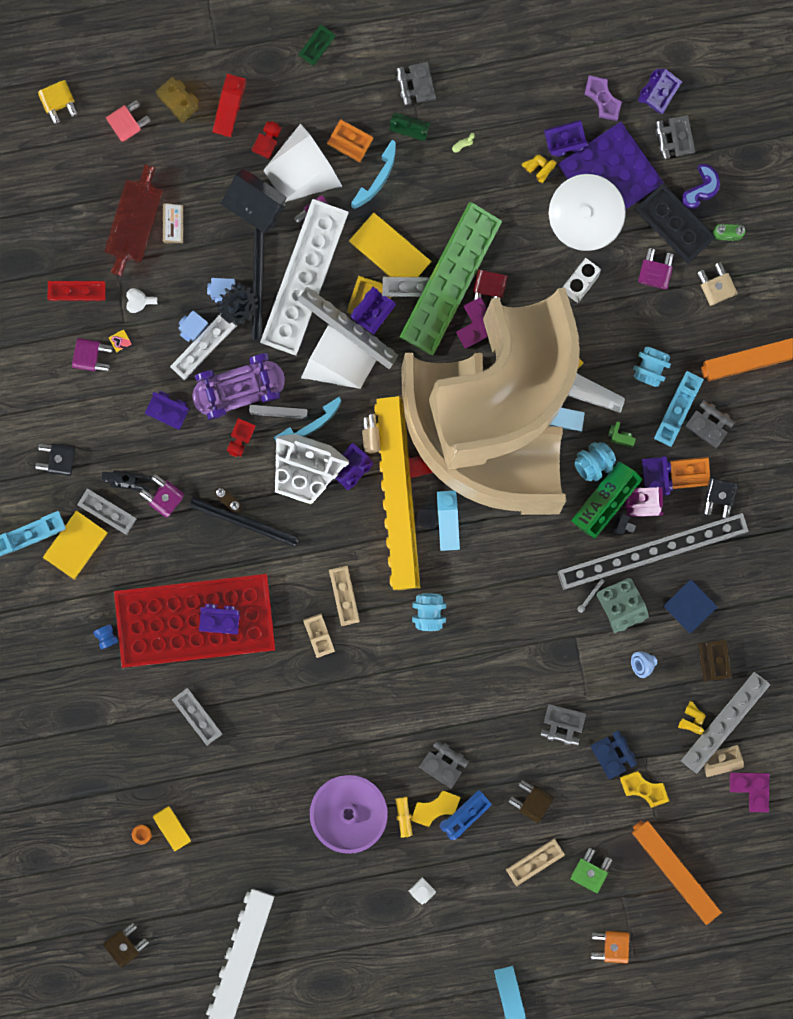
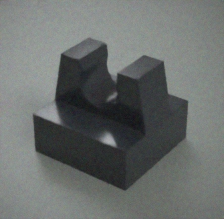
[611,514,636,535]

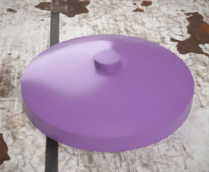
[310,775,387,853]

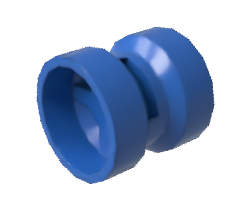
[93,624,119,650]

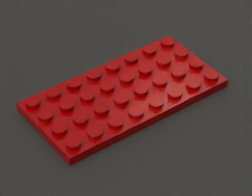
[114,574,276,668]

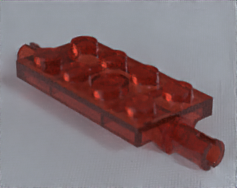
[104,164,163,277]

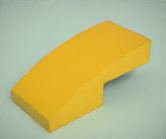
[153,806,191,851]

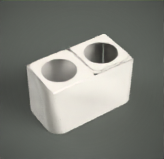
[563,258,601,303]

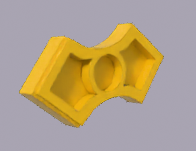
[619,771,669,808]
[411,790,460,827]

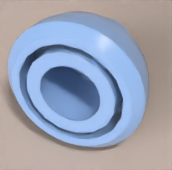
[631,651,657,678]

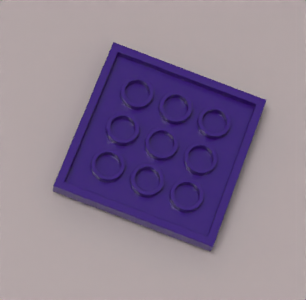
[558,122,664,210]

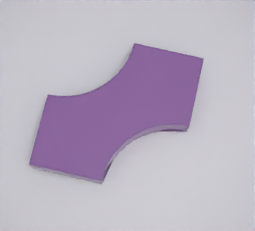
[585,75,622,121]

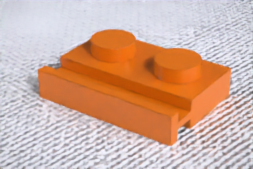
[327,119,374,162]
[670,457,710,489]

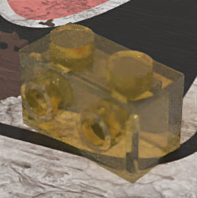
[155,77,199,123]

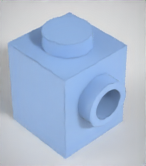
[207,278,236,303]
[179,311,209,342]

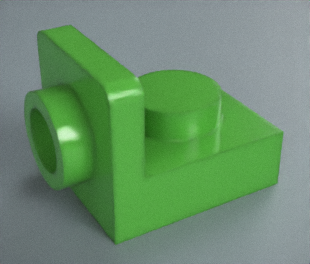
[608,421,636,448]

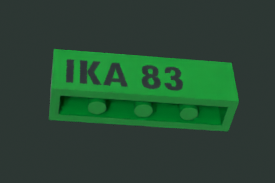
[571,461,642,539]

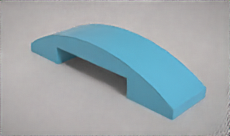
[351,140,395,209]
[654,371,704,447]
[274,397,341,441]
[0,511,66,556]
[494,966,526,1019]

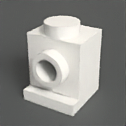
[409,878,436,905]

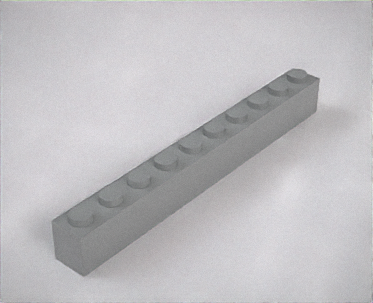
[557,513,749,590]

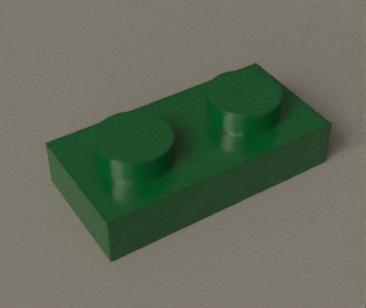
[298,24,336,67]

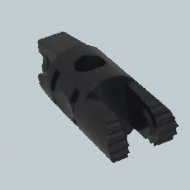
[101,470,152,493]

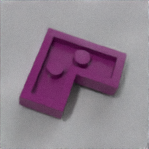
[456,297,488,348]
[729,773,769,812]

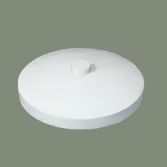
[549,174,626,251]

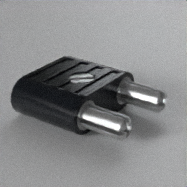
[35,443,75,476]
[704,478,739,518]

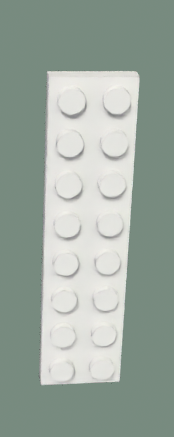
[260,199,349,356]

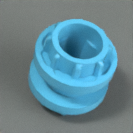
[633,347,671,387]
[575,442,616,481]
[412,593,446,631]

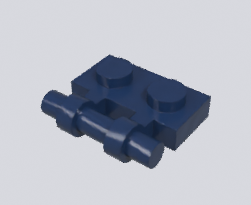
[590,730,638,780]

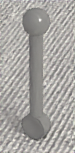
[578,579,604,613]

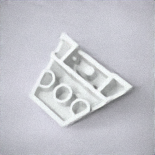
[263,124,342,202]
[301,325,376,389]
[275,434,349,504]

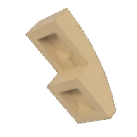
[303,613,335,658]

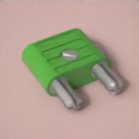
[712,224,746,241]
[570,848,612,894]

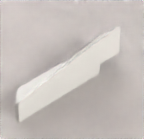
[568,373,625,413]

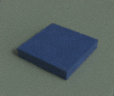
[663,580,718,634]

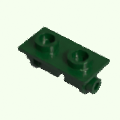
[389,112,430,142]

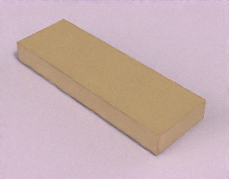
[329,566,360,626]
[506,838,565,886]

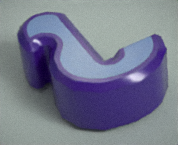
[681,164,720,210]

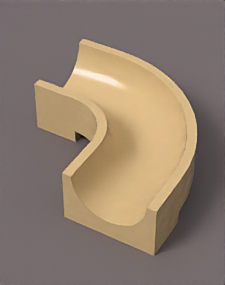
[429,288,579,470]
[401,353,566,515]

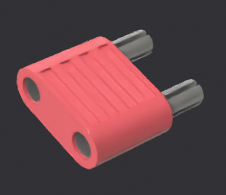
[105,100,150,142]

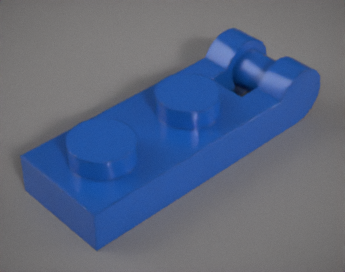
[440,790,492,840]

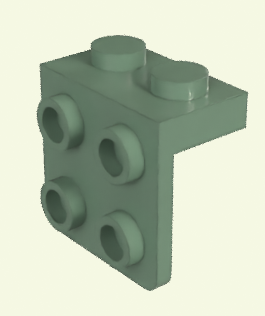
[597,578,649,633]

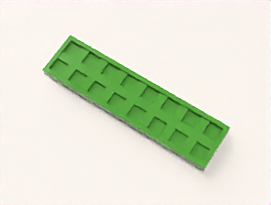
[400,202,502,355]

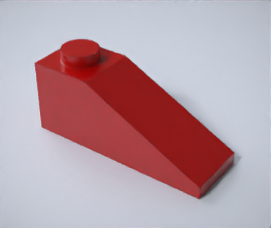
[213,74,247,138]

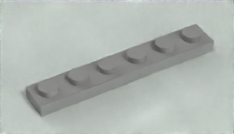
[297,287,398,369]
[681,672,770,774]

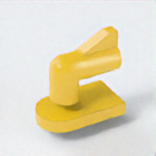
[522,155,556,183]
[678,701,705,735]

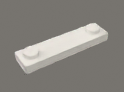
[170,314,236,381]

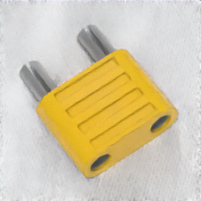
[38,81,77,124]

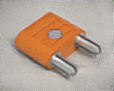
[591,931,629,964]

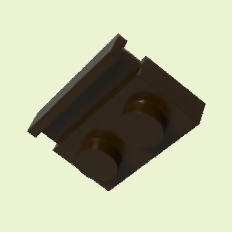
[698,640,732,682]

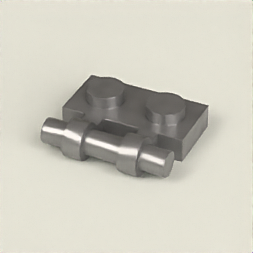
[396,62,436,106]
[655,115,695,159]
[685,400,735,449]
[540,704,586,746]
[419,740,469,789]

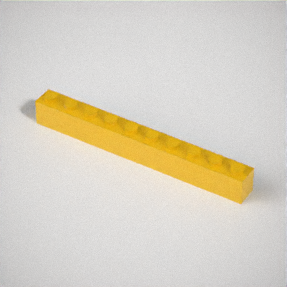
[375,396,420,590]

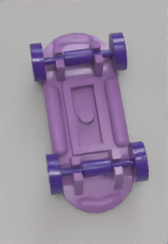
[192,353,285,420]

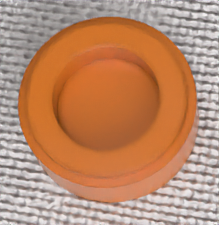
[132,825,152,844]

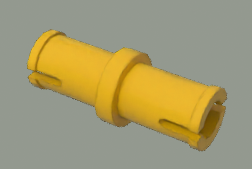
[395,797,413,837]

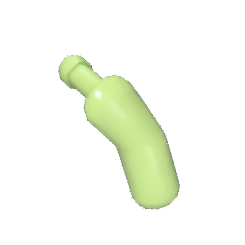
[452,133,475,153]

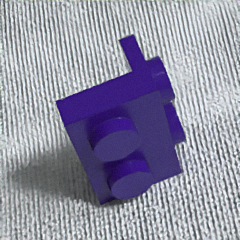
[544,120,588,157]
[351,287,396,335]

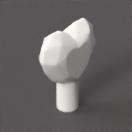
[127,288,158,313]

